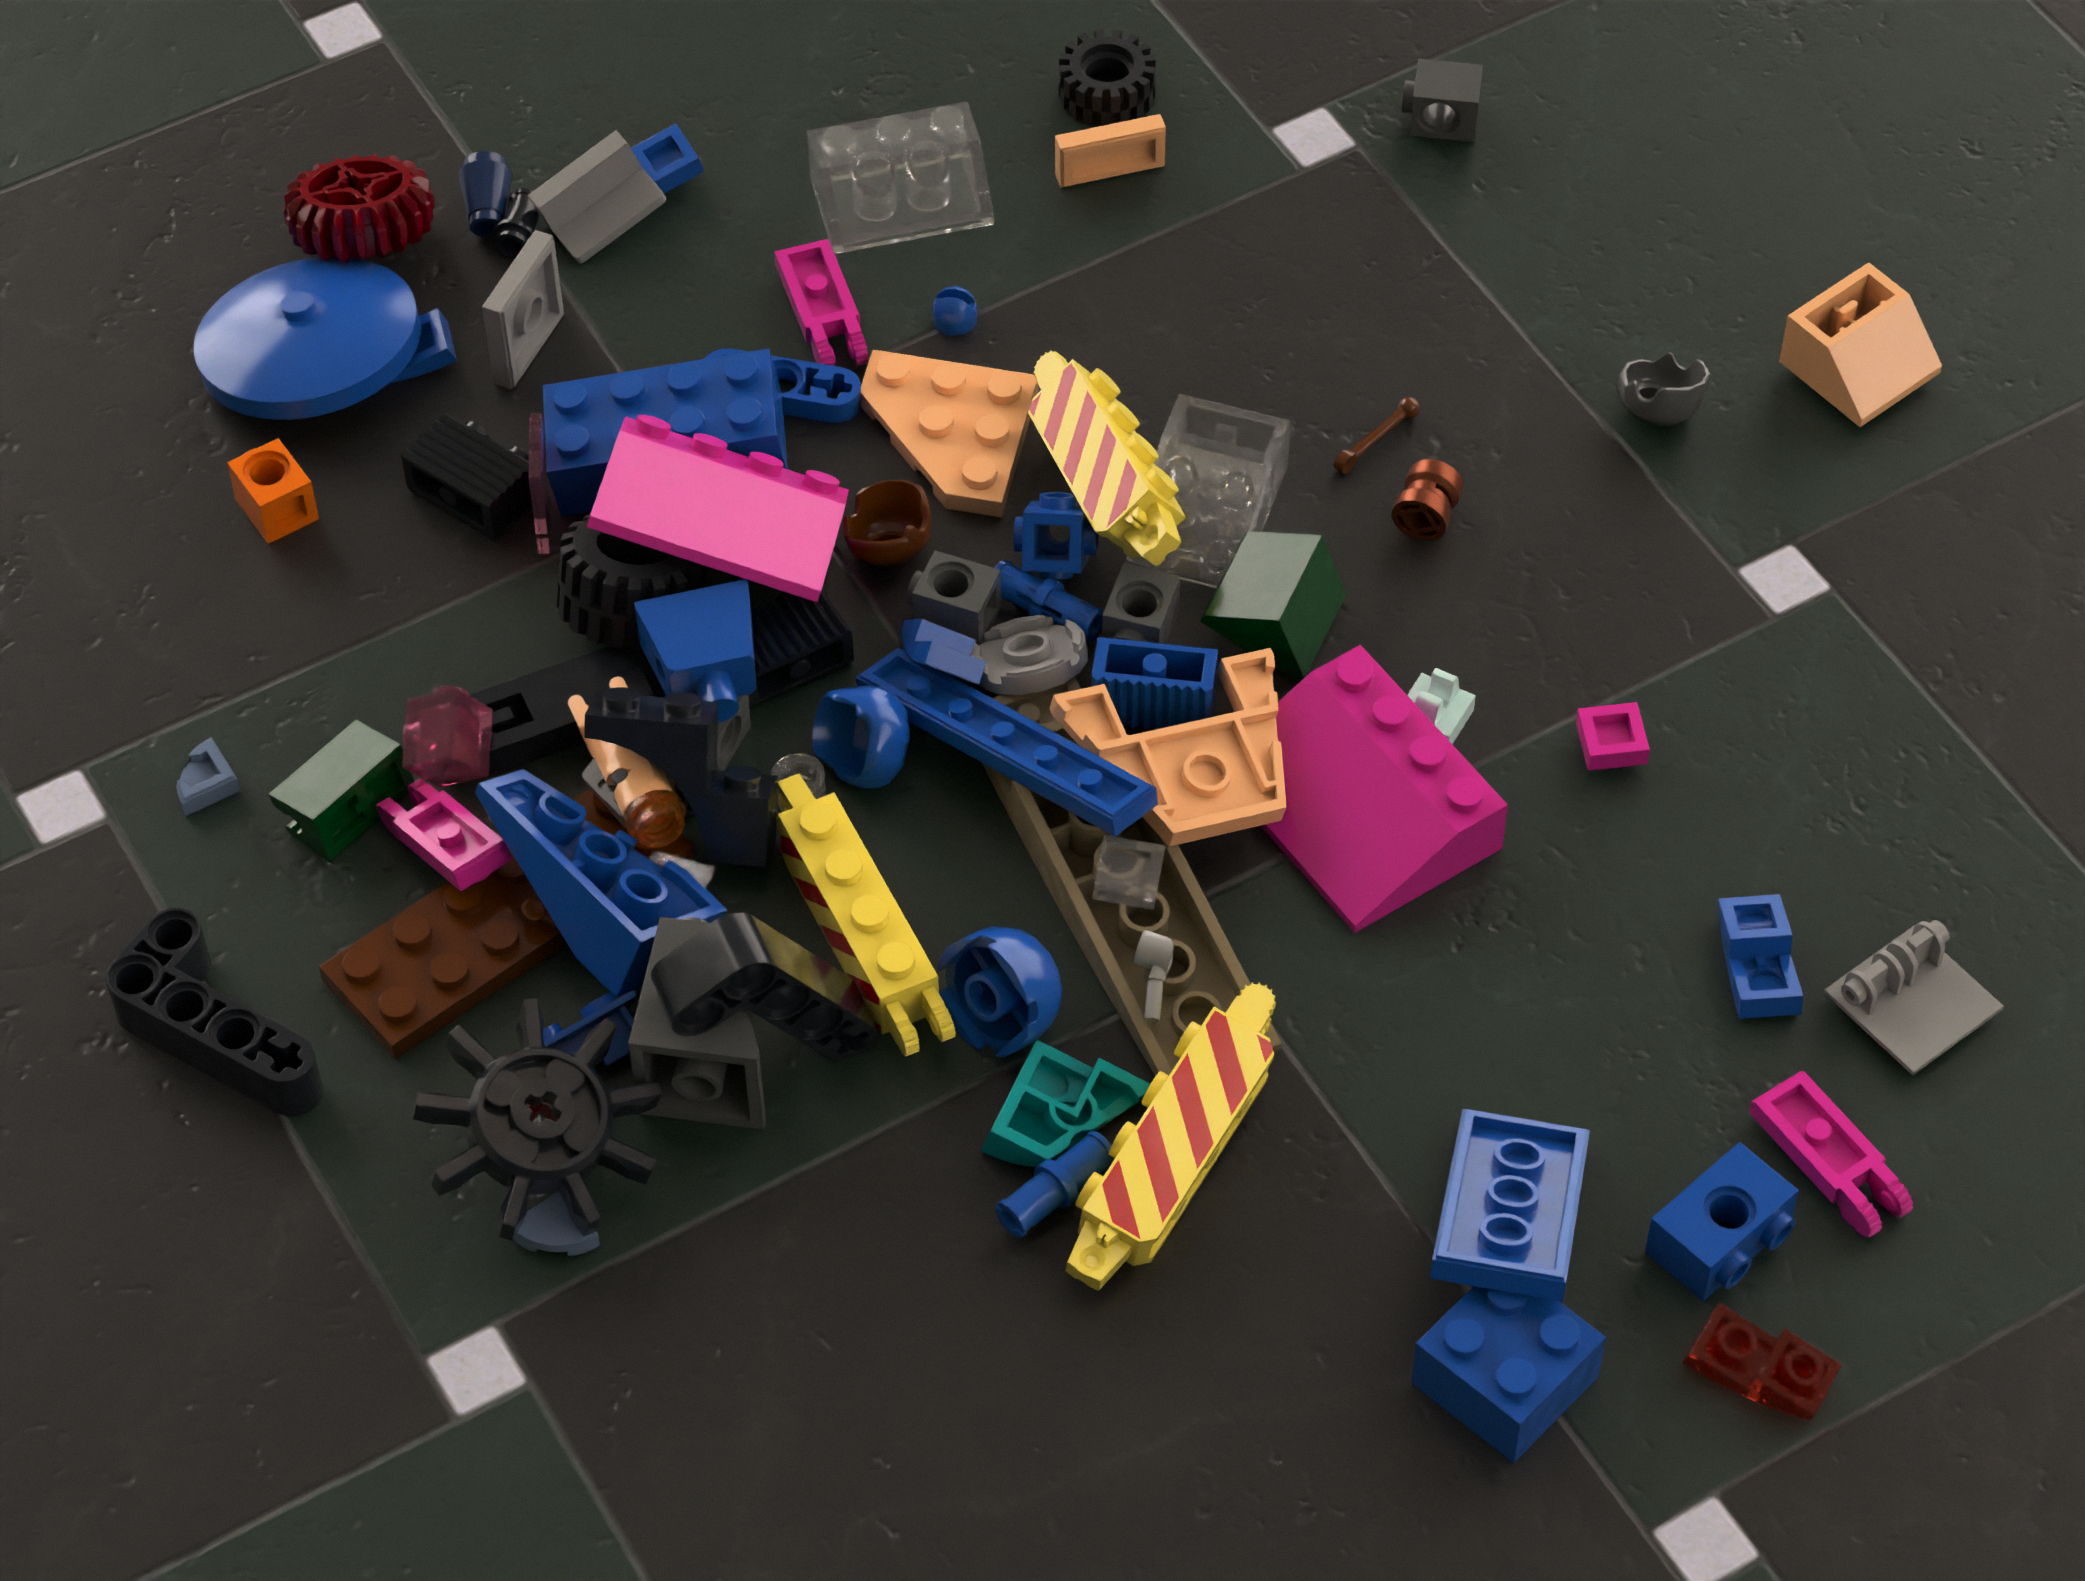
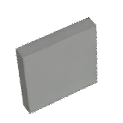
[482,230,564,389]

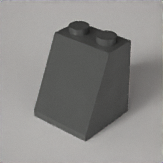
[628,917,766,1130]

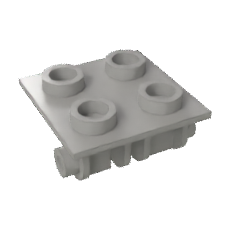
[1824,920,2004,1075]

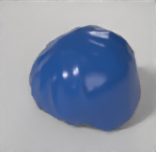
[812,685,910,789]

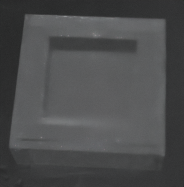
[1093,835,1165,910]

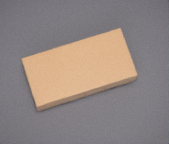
[1055,114,1166,188]

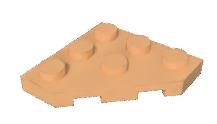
[860,350,1038,518]

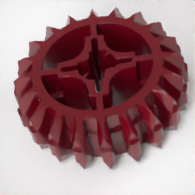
[283,153,435,263]

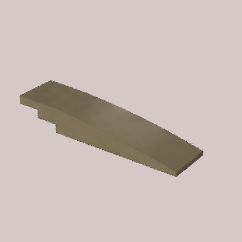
[981,676,1282,1076]

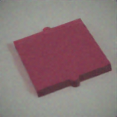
[529,413,551,554]

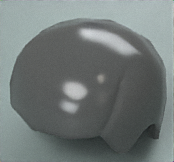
[1616,352,1711,426]

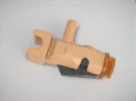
[568,677,686,848]

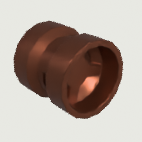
[1391,459,1464,541]

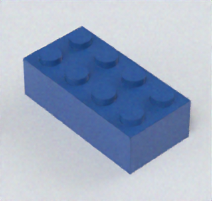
[543,348,788,516]

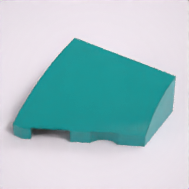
[980,1039,1150,1167]

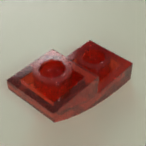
[1682,1302,1842,1420]

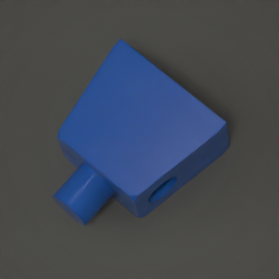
[634,579,756,722]

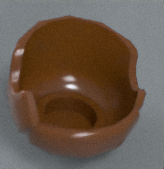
[843,480,933,567]

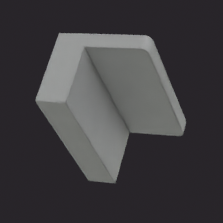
[528,130,666,264]

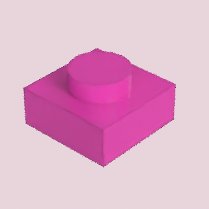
[1576,702,1650,771]

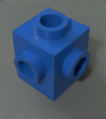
[1013,492,1099,579]

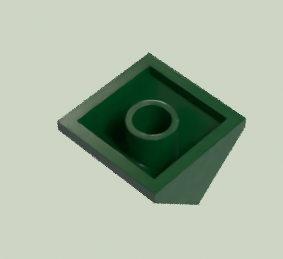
[1200,531,1347,683]

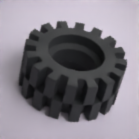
[1059,29,1156,127]

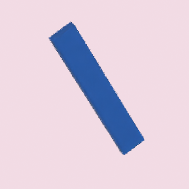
[855,648,1158,836]

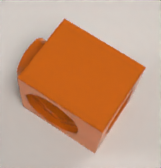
[227,438,319,544]

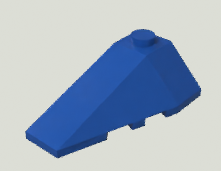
[475,769,727,997]

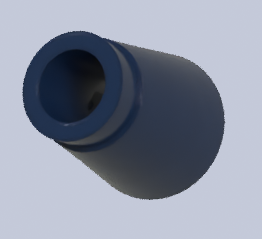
[458,151,513,237]

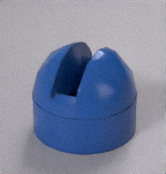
[932,285,977,336]

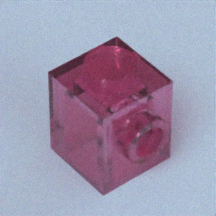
[402,686,493,787]

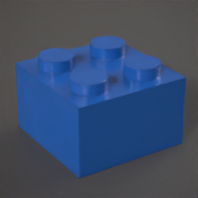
[1411,1286,1606,1463]

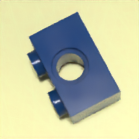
[1645,1142,1799,1302]

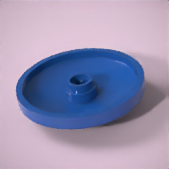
[194,257,421,420]

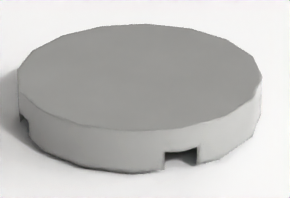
[971,615,1088,695]

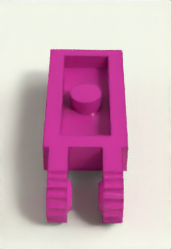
[774,239,869,366]
[376,778,512,891]
[1749,1071,1913,1238]

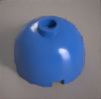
[937,926,1063,1057]

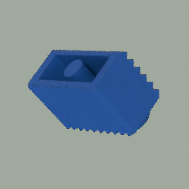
[1091,637,1218,730]

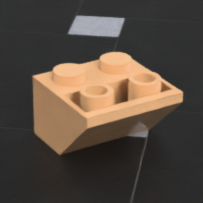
[1779,262,1942,427]

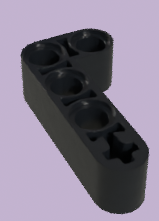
[105,908,323,1116]
[651,912,878,1061]

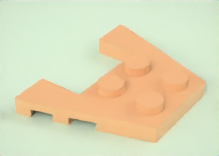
[1049,648,1287,847]

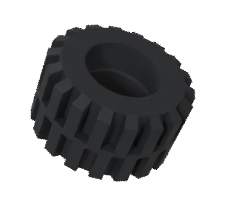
[557,515,708,650]

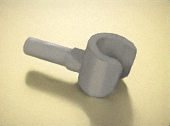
[1133,930,1174,1023]

